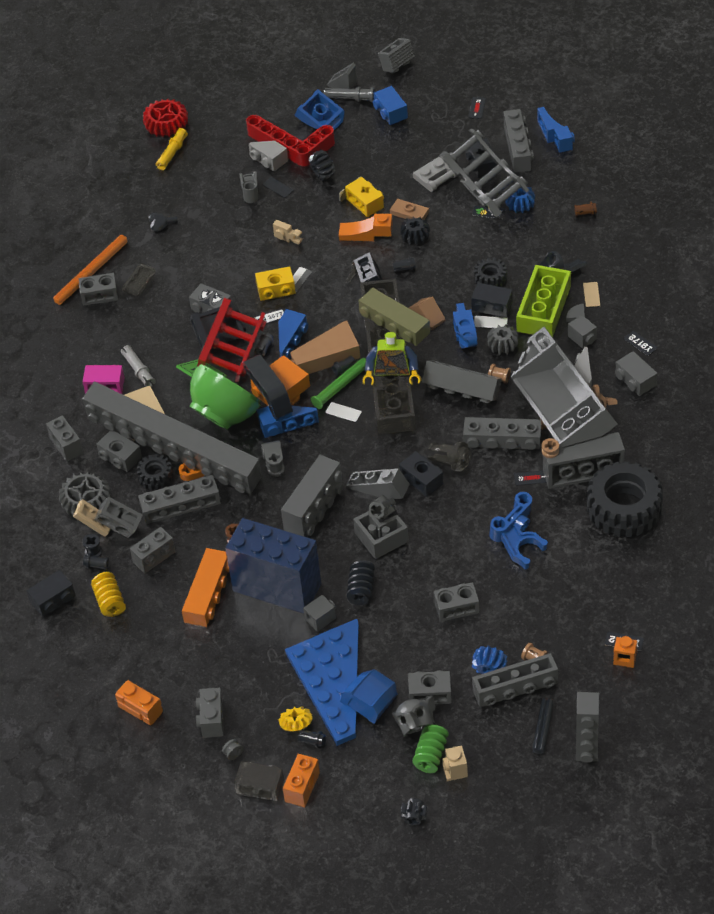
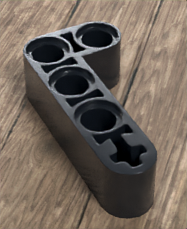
[243,354,293,420]

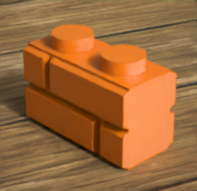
[115,680,163,725]

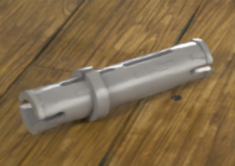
[121,345,156,387]

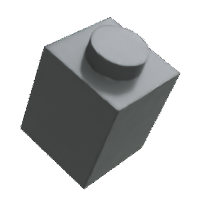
[568,315,597,348]
[303,595,336,632]

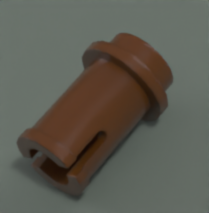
[574,201,597,217]

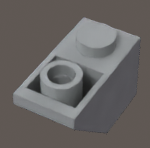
[249,141,289,171]

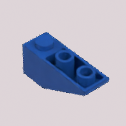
[278,309,308,359]
[257,406,319,438]

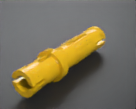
[156,128,188,170]

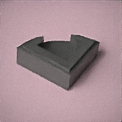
[566,304,585,322]

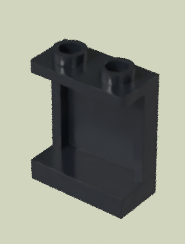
[190,301,246,350]

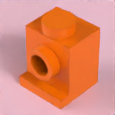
[613,636,637,668]

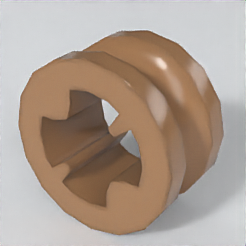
[542,438,559,458]

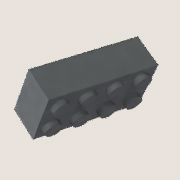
[543,432,625,489]
[281,455,344,538]

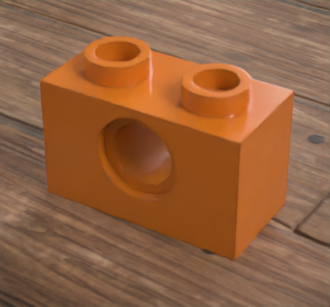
[283,754,320,808]

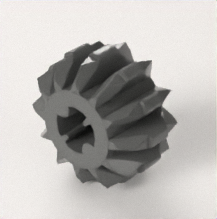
[487,324,518,355]

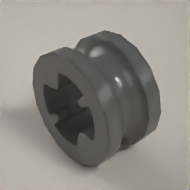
[222,739,243,760]

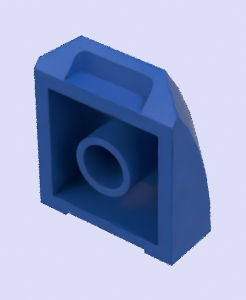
[295,89,344,130]
[340,669,398,724]

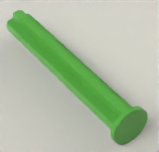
[311,358,366,409]

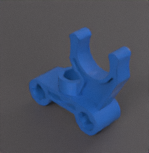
[489,492,548,569]

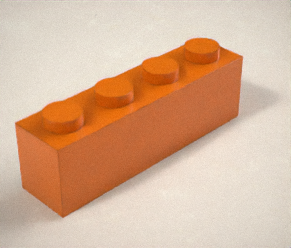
[182,548,229,627]

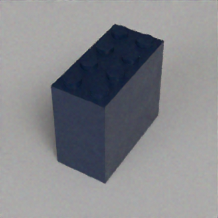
[225,518,322,614]

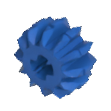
[505,187,535,213]
[472,646,507,674]

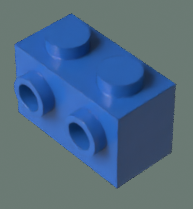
[373,86,408,125]

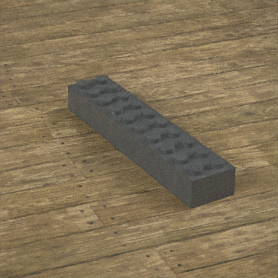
[82,381,262,495]

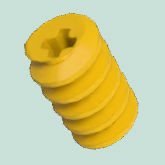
[91,572,126,617]

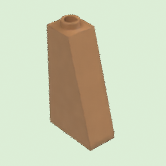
[290,321,360,374]

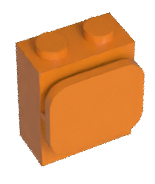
[250,355,310,406]

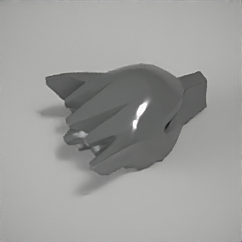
[392,696,435,737]

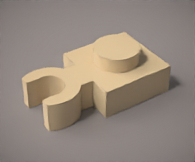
[273,220,303,244]

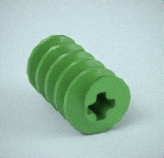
[413,725,449,773]

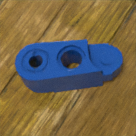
[453,303,477,348]

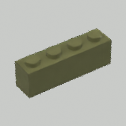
[358,288,430,346]

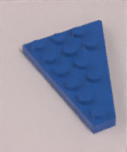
[285,619,359,746]

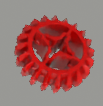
[143,98,188,137]

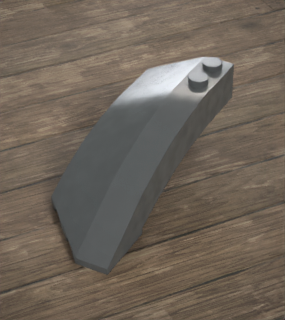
[511,327,617,447]

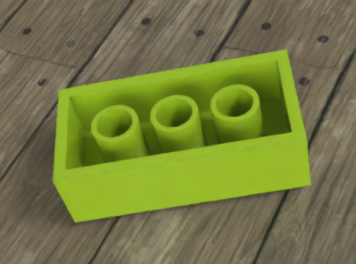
[516,265,571,337]

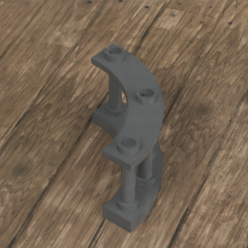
[439,129,529,217]

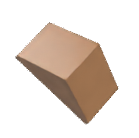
[409,296,445,330]

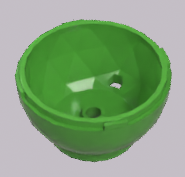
[189,364,261,430]

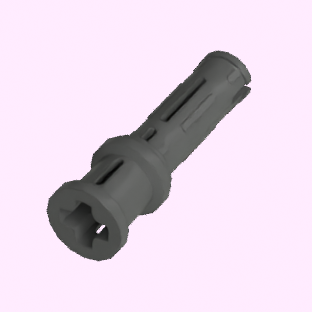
[324,87,375,103]

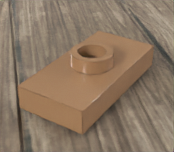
[390,199,429,220]

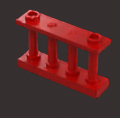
[197,298,267,382]

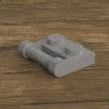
[413,157,457,192]

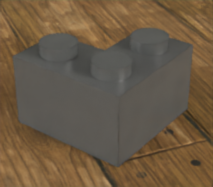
[353,511,409,559]

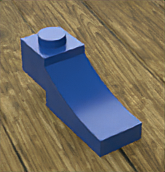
[537,107,575,153]

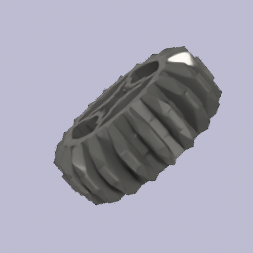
[59,471,111,516]

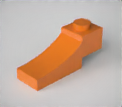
[339,214,393,241]

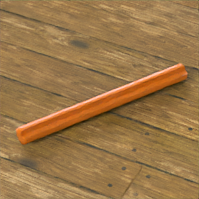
[53,235,128,305]

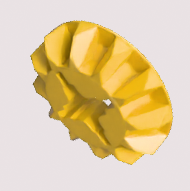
[279,706,312,731]

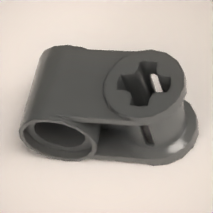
[239,171,259,203]
[261,440,285,477]

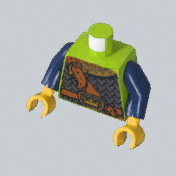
[363,332,421,385]

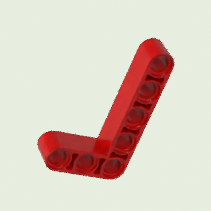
[246,115,335,166]

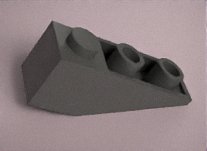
[345,468,410,499]

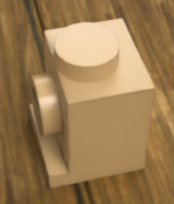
[442,746,468,781]

